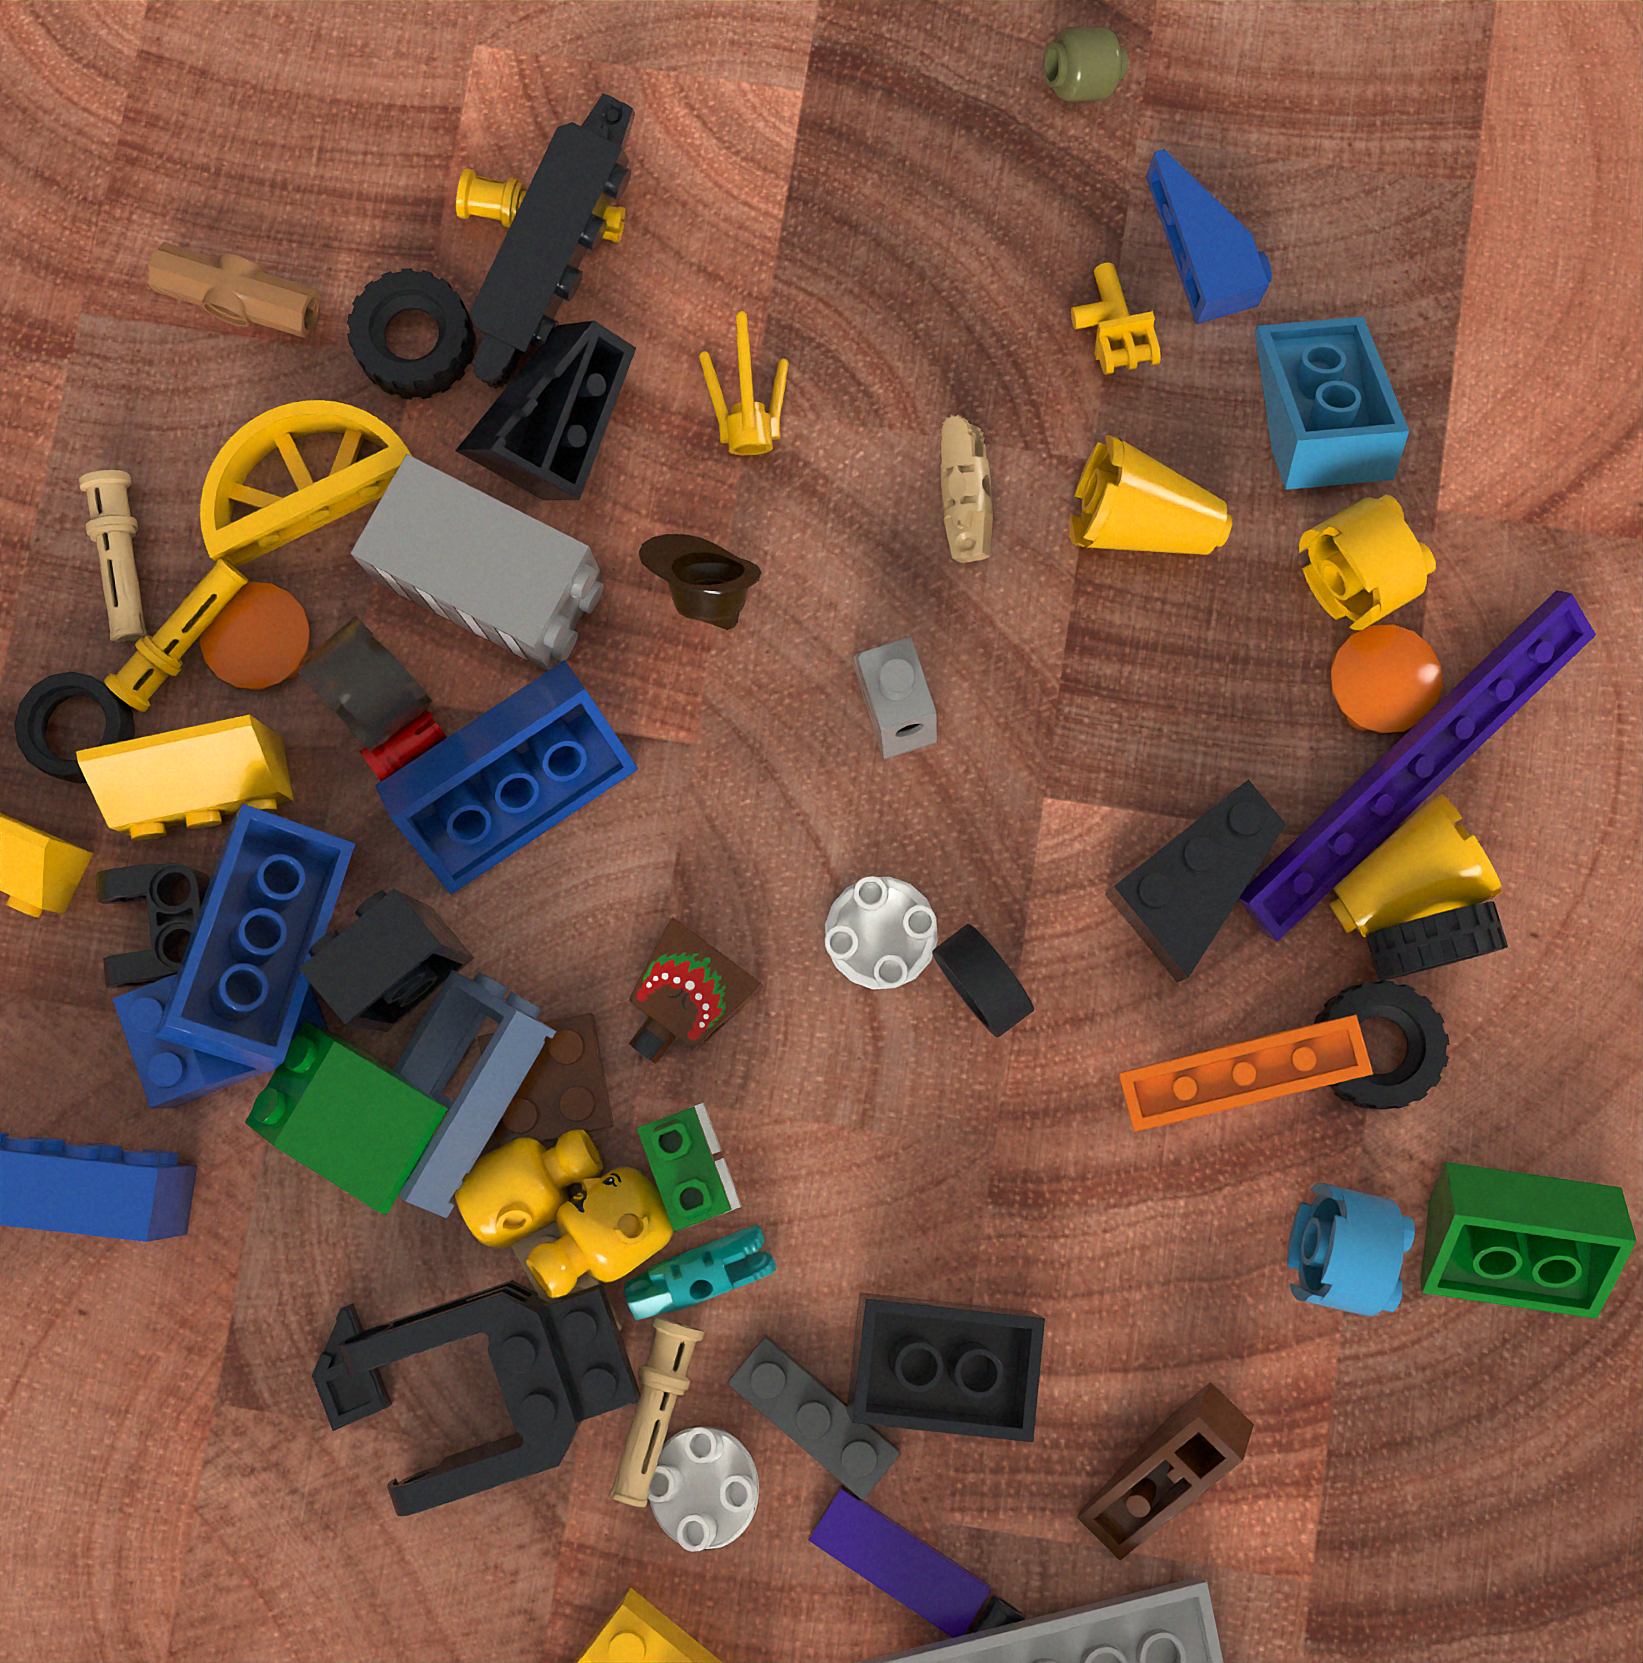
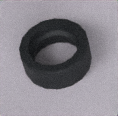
[14,671,135,784]
[932,924,1034,1037]

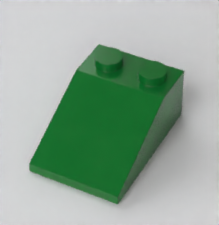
[245,1020,449,1215]

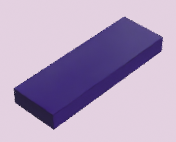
[808,1485,991,1638]

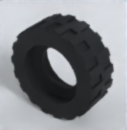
[347,268,476,400]
[1366,901,1508,981]
[1314,980,1450,1109]

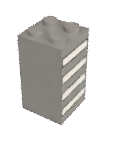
[350,454,604,671]

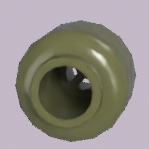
[1043,26,1128,101]

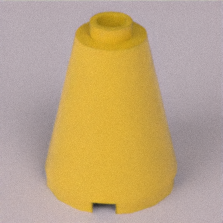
[1069,435,1232,555]
[1329,793,1503,938]

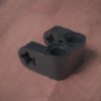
[95,863,210,988]

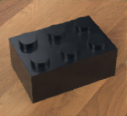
[299,889,474,1032]
[847,1292,1045,1442]

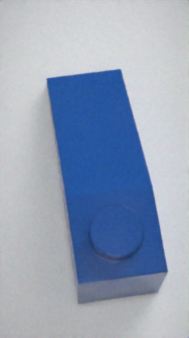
[1146,149,1272,324]

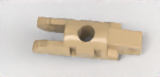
[940,415,993,563]

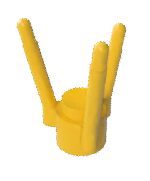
[699,311,789,455]

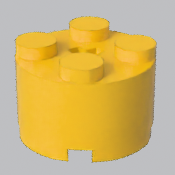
[1299,494,1436,630]

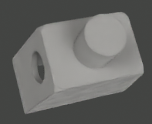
[851,637,937,760]

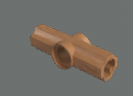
[148,242,322,338]

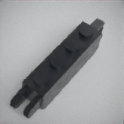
[470,93,635,389]

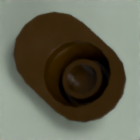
[639,534,762,630]

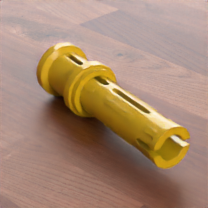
[456,168,625,243]
[104,557,248,712]

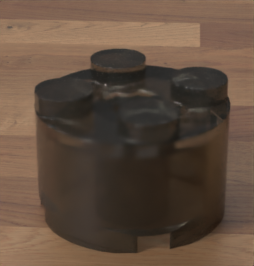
[297,616,433,752]

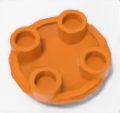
[199,582,310,690]
[1330,624,1443,734]

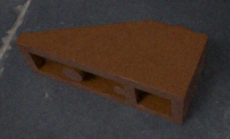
[1077,1382,1254,1560]

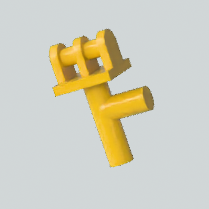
[1071,262,1161,375]

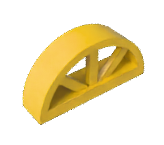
[200,400,413,568]

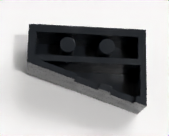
[455,320,636,500]
[1105,779,1286,982]

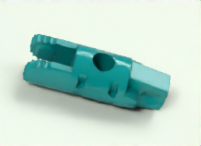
[624,1225,777,1320]

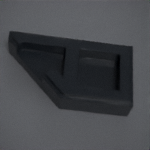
[312,1303,392,1431]

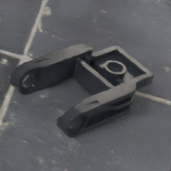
[339,1280,641,1516]

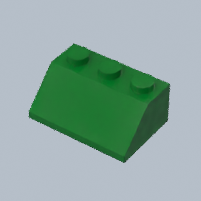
[1421,1162,1637,1319]

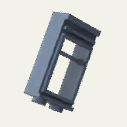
[393,970,556,1218]

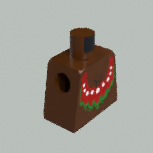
[628,917,763,1064]

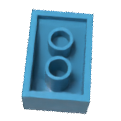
[1255,316,1409,490]

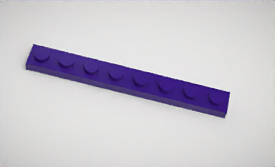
[1238,590,1596,942]

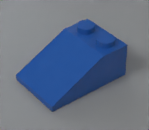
[112,974,329,1108]

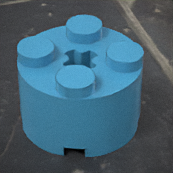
[1287,1183,1415,1317]

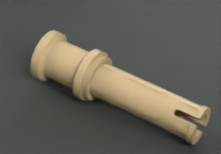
[79,470,148,643]
[609,1317,705,1507]

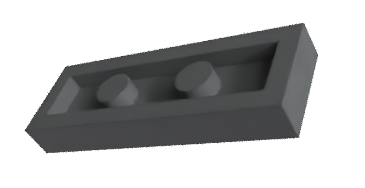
[727,1335,901,1500]

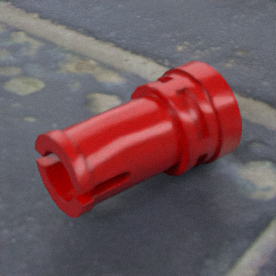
[359,709,447,782]

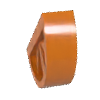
[1118,1015,1373,1132]

